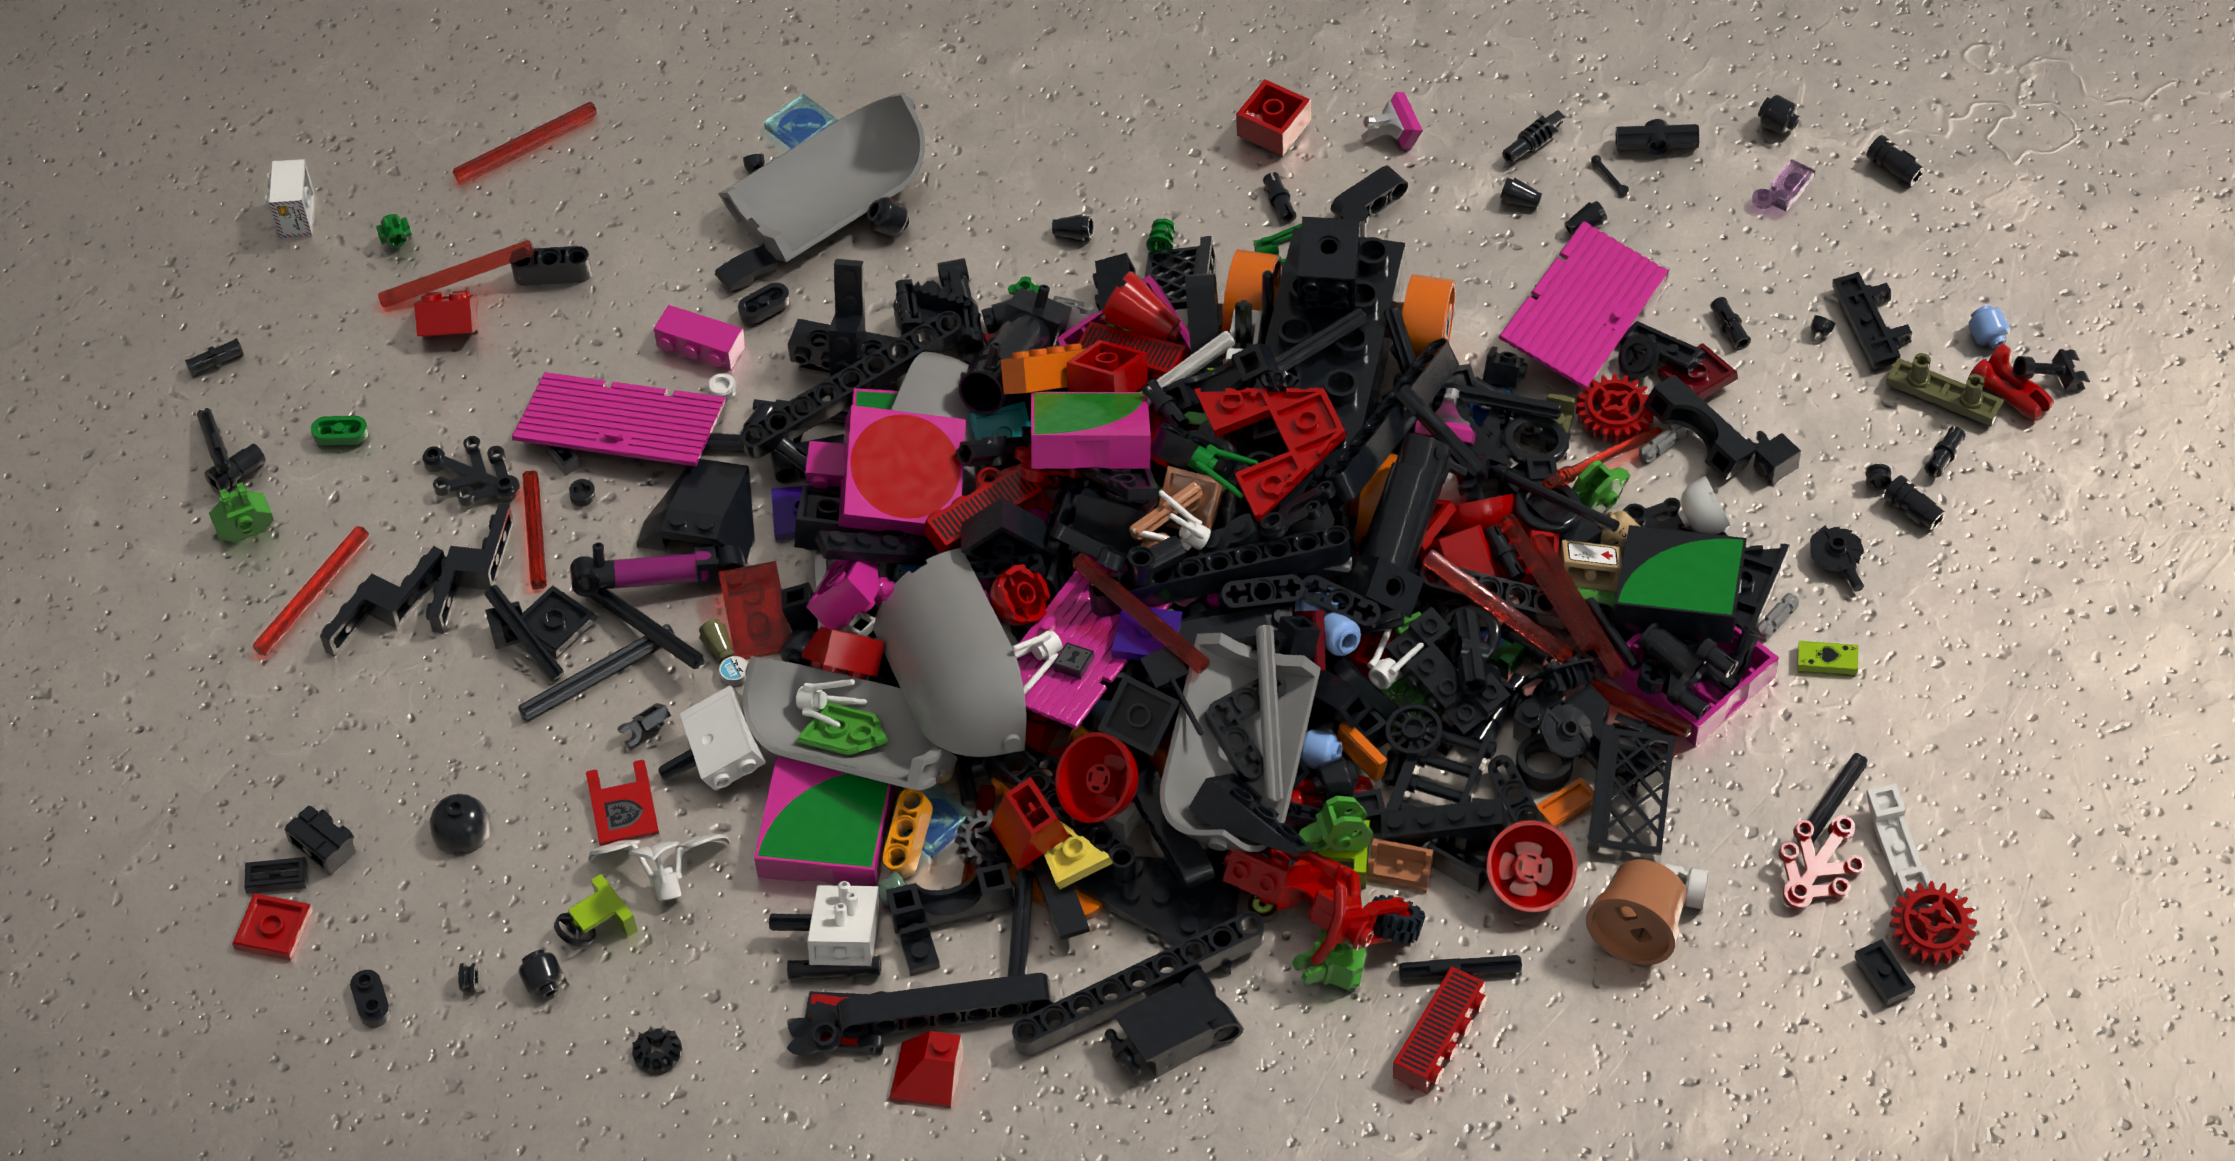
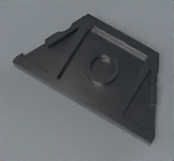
[1735,544,1790,632]

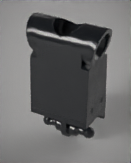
[1104,968,1244,1078]

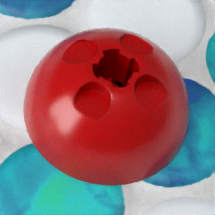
[1439,494,1514,536]
[1055,732,1139,823]
[1486,820,1577,912]

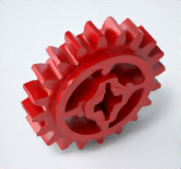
[1576,374,1654,444]
[1889,881,1977,967]

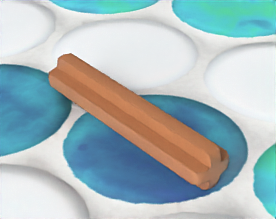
[1129,482,1203,541]

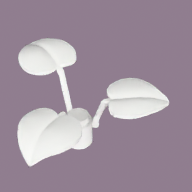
[588,834,730,901]

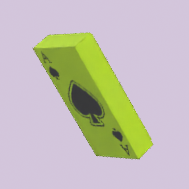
[1797,641,1859,675]

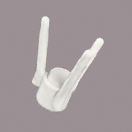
[1132,490,1211,551]
[1367,629,1424,690]
[1012,630,1063,694]
[796,679,867,728]

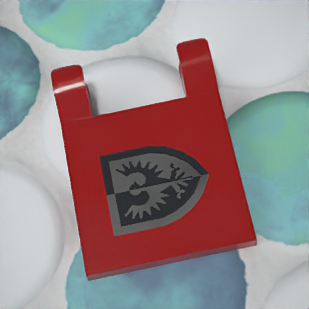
[586,760,659,846]

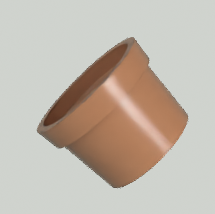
[1586,859,1687,965]

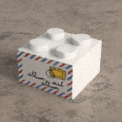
[265,159,315,238]

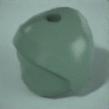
[876,872,907,908]

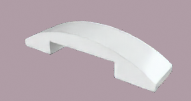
[1866,783,1932,897]

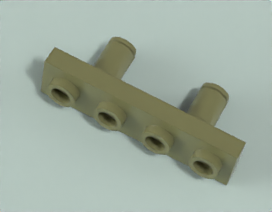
[1886,353,2004,426]

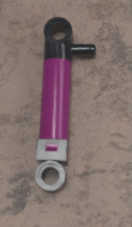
[570,542,747,597]

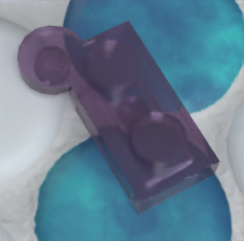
[1752,159,1816,212]

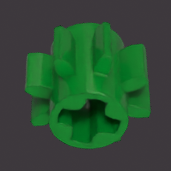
[376,214,412,248]

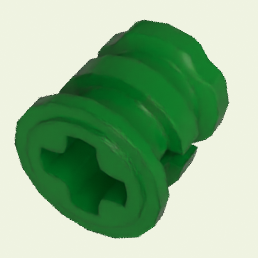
[1146,218,1176,252]

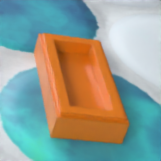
[1337,723,1387,782]
[1536,777,1594,829]

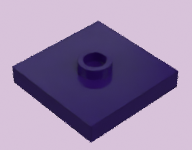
[771,485,813,540]
[1112,604,1182,661]

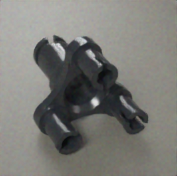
[1638,622,1738,720]

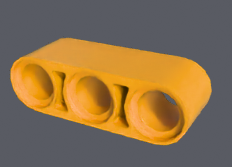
[882,788,933,879]

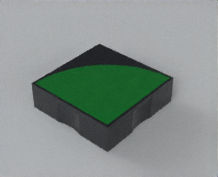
[1613,525,1747,643]

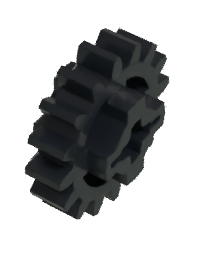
[954,810,1013,871]

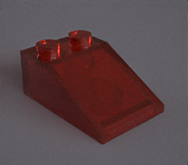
[719,561,790,660]

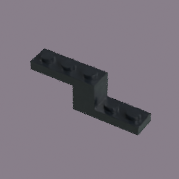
[828,259,866,401]
[426,504,514,634]
[320,546,445,657]

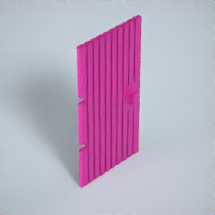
[1499,221,1669,390]
[512,372,726,466]
[1014,555,1173,729]

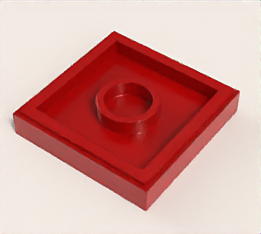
[232,893,313,961]

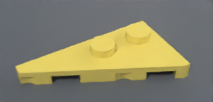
[1044,821,1113,889]

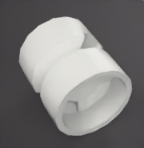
[1665,863,1709,910]

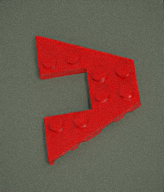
[1194,388,1346,523]

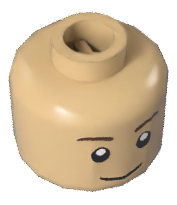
[1600,511,1640,553]

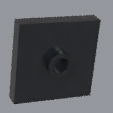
[521,585,596,657]

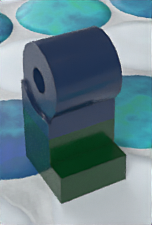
[1480,627,1525,681]

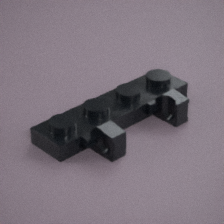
[1832,272,1912,370]

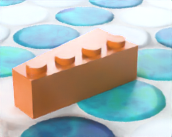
[1001,343,1087,394]

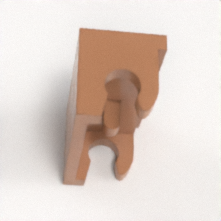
[1367,838,1433,893]

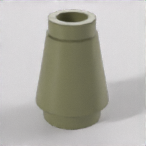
[699,619,735,664]

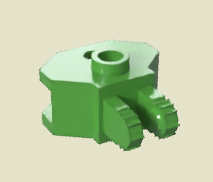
[1572,460,1630,513]
[209,482,274,542]
[1299,796,1373,853]
[1291,928,1367,990]

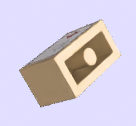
[1557,540,1622,591]

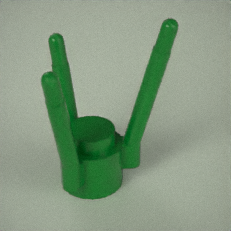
[1253,223,1302,264]
[1188,444,1258,499]

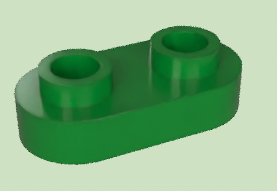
[311,416,369,445]

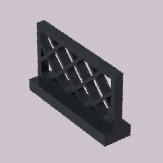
[1145,236,1216,310]
[1587,724,1675,856]

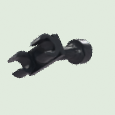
[2013,349,2090,391]

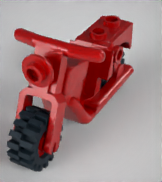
[1223,847,1425,966]

